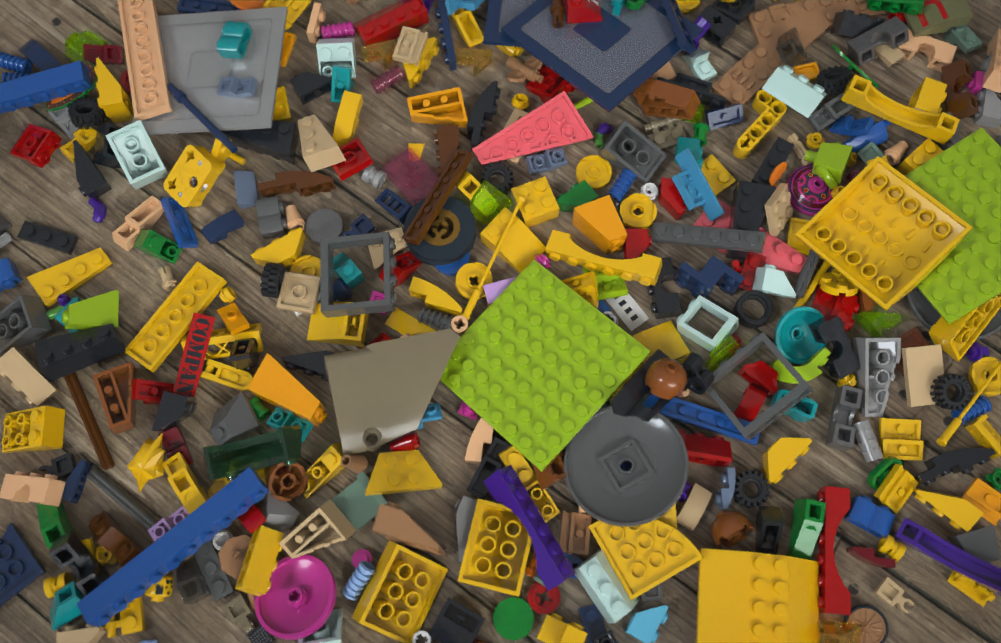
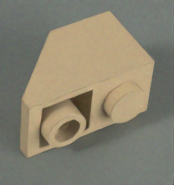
[56,624,107,643]

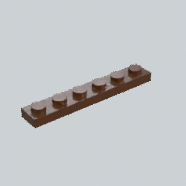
[402,149,474,245]

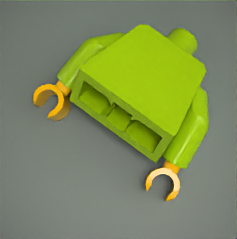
[804,142,857,198]

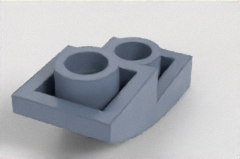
[525,147,567,176]
[715,467,736,511]

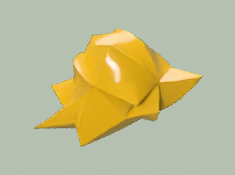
[127,432,165,493]

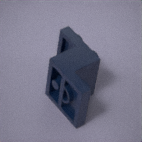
[673,255,745,299]

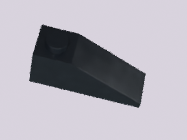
[73,140,112,198]

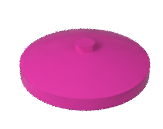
[255,554,337,640]

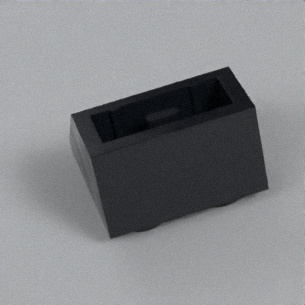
[429,597,485,643]

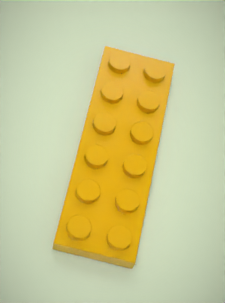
[124,261,227,373]

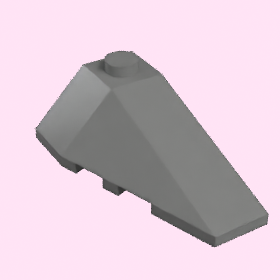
[852,337,901,417]

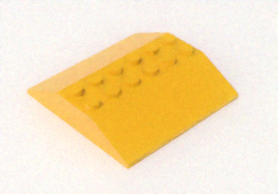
[795,156,973,311]
[696,548,819,643]

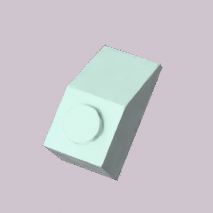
[752,264,796,298]

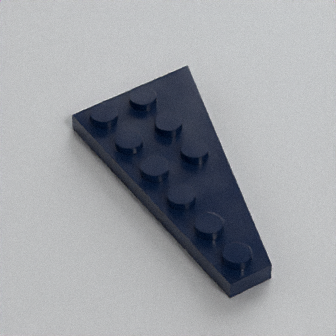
[0,523,46,607]

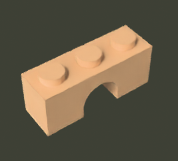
[897,29,957,73]
[0,471,66,507]

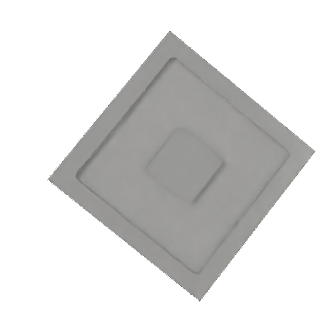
[132,7,288,135]

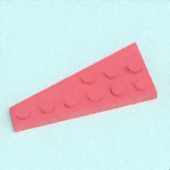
[472,91,594,166]
[693,197,807,275]

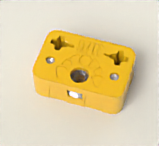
[163,145,223,208]

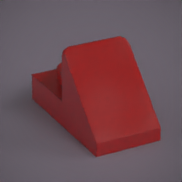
[132,379,174,404]

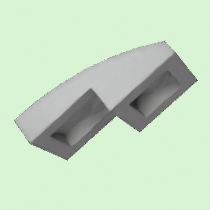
[48,107,79,140]

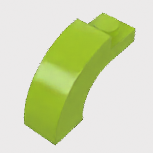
[769,347,831,384]

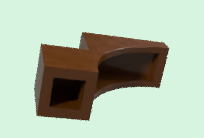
[89,510,145,567]

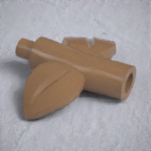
[506,56,543,83]

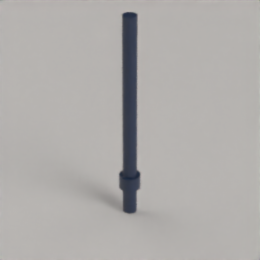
[167,83,238,153]

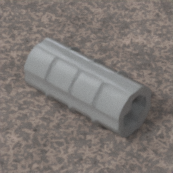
[852,420,884,463]

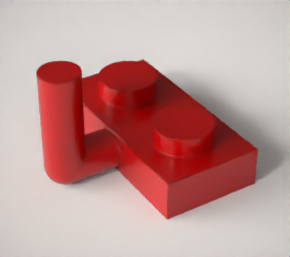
[729,252,767,292]

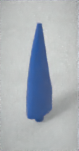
[843,120,891,153]

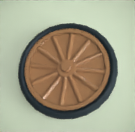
[843,605,889,643]

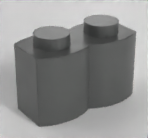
[255,196,288,239]

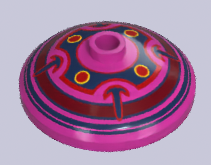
[786,164,841,216]

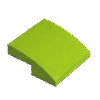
[582,266,628,300]

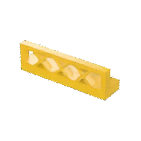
[181,323,264,360]

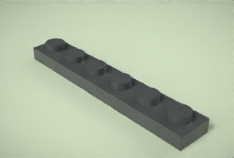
[651,222,766,253]

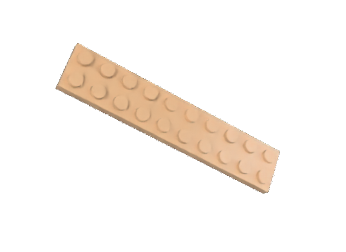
[118,0,173,121]

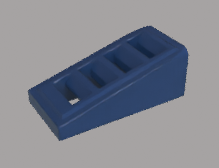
[374,188,412,225]
[62,459,93,504]

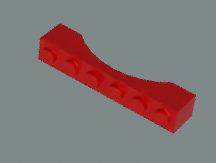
[816,486,851,615]

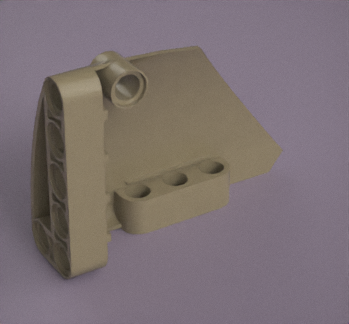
[324,329,460,455]

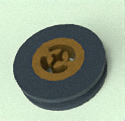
[404,196,476,266]

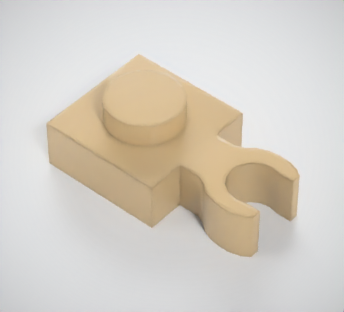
[873,577,914,613]

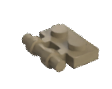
[643,117,687,151]

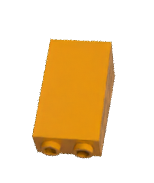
[247,354,327,427]

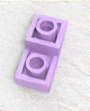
[483,277,516,304]
[147,506,189,542]

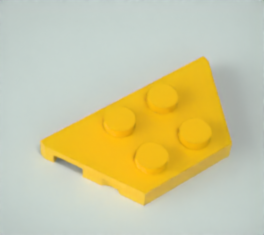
[365,450,442,496]

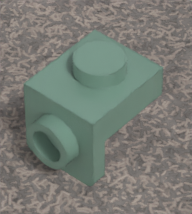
[856,141,887,166]

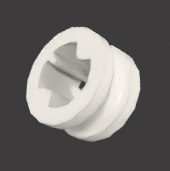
[412,631,432,643]

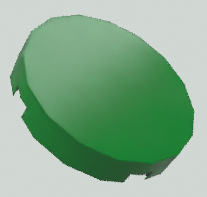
[493,597,534,640]

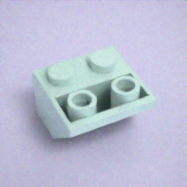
[316,38,356,79]

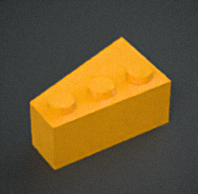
[407,87,468,128]

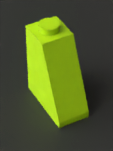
[61,290,119,330]

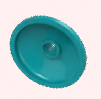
[774,306,826,364]

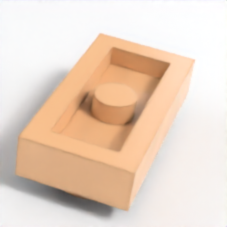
[306,2,326,43]

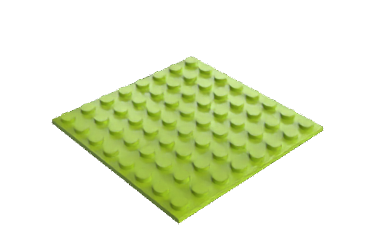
[905,127,1001,325]
[440,260,651,472]

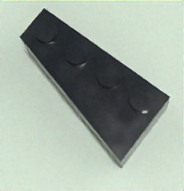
[221,120,299,165]
[725,180,776,261]
[34,323,126,382]

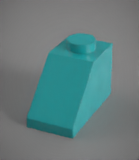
[333,252,365,290]

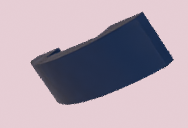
[19,39,63,71]

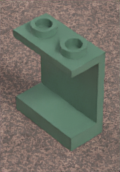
[324,472,387,536]

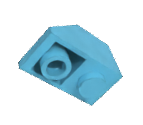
[624,605,669,643]

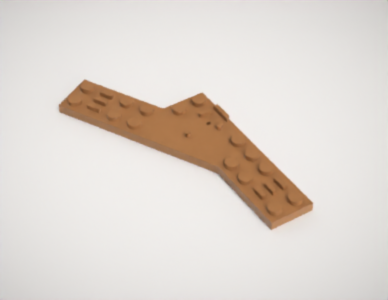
[710,0,889,107]

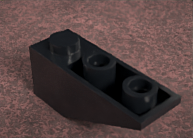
[830,9,885,38]
[281,350,335,382]

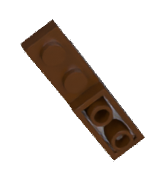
[258,171,336,198]

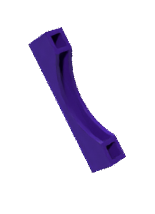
[484,465,576,591]
[895,518,1001,595]

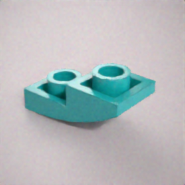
[266,407,313,442]

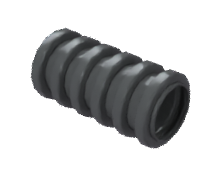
[418,307,454,330]

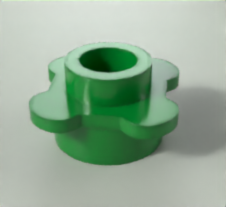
[985,467,1001,492]

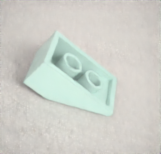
[105,120,169,190]

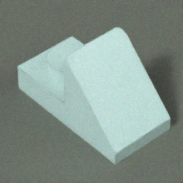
[682,48,717,81]

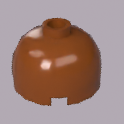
[645,358,687,400]
[265,459,308,501]
[711,510,754,549]

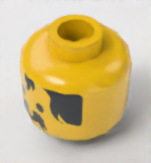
[144,572,174,602]

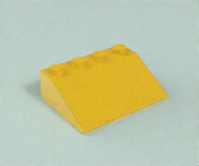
[458,499,532,597]
[351,540,448,643]

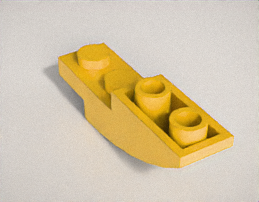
[498,445,560,522]
[162,452,209,514]

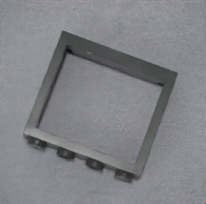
[320,232,398,318]
[707,332,814,441]

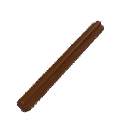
[64,372,115,470]

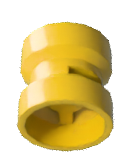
[876,534,907,562]
[43,572,73,598]

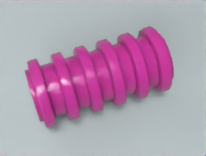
[321,20,354,39]

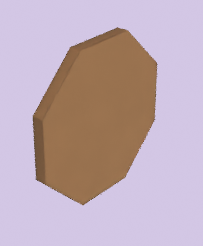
[218,534,251,579]

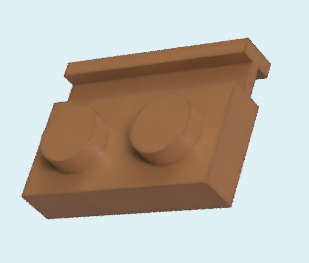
[558,511,592,557]

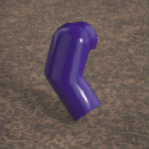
[88,197,107,223]

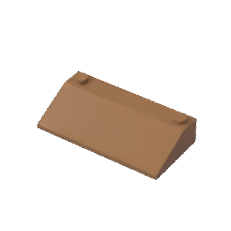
[372,502,447,557]

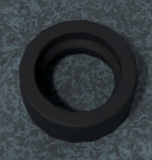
[734,290,773,328]

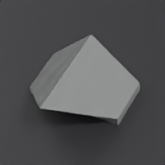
[261,492,300,531]

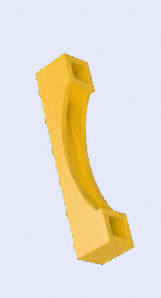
[841,74,960,145]
[545,230,662,286]

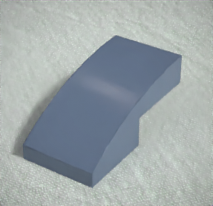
[216,75,258,98]

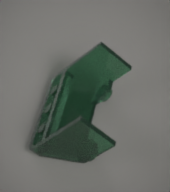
[203,425,302,481]

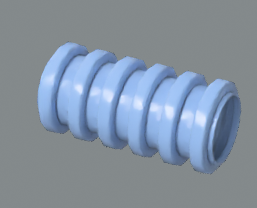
[342,561,376,601]

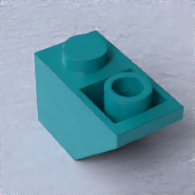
[674,137,703,169]
[50,581,85,631]

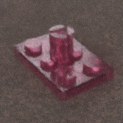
[381,147,439,206]

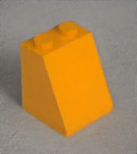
[572,195,627,254]

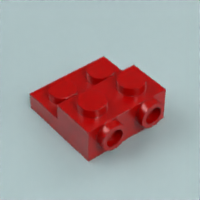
[525,65,576,103]
[10,124,62,168]
[332,137,374,181]
[811,285,860,332]

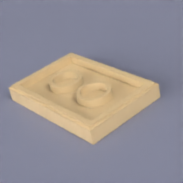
[902,344,944,407]

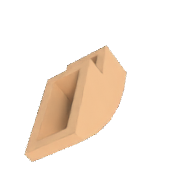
[112,195,164,251]
[465,418,494,465]

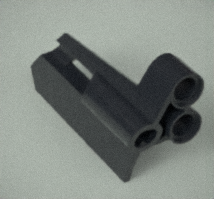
[610,349,715,422]

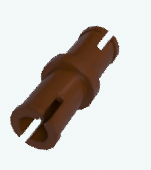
[550,0,565,29]

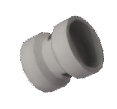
[361,165,387,189]

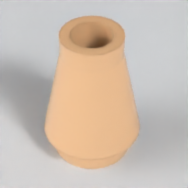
[883,141,908,166]
[285,205,305,231]

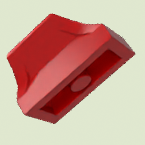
[737,360,778,397]

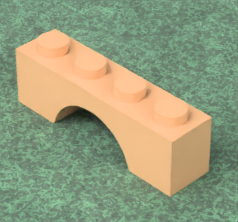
[982,28,1001,93]

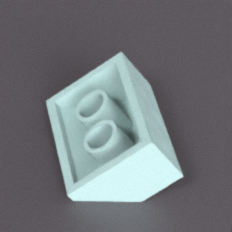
[762,64,827,118]
[574,549,640,623]

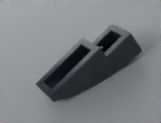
[466,436,511,500]

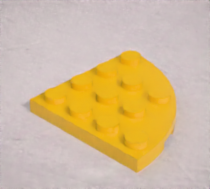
[588,519,704,600]

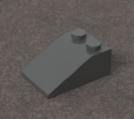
[598,120,667,184]
[0,294,52,357]

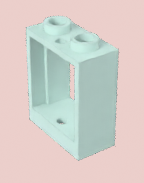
[676,295,739,355]

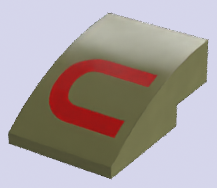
[903,0,973,37]

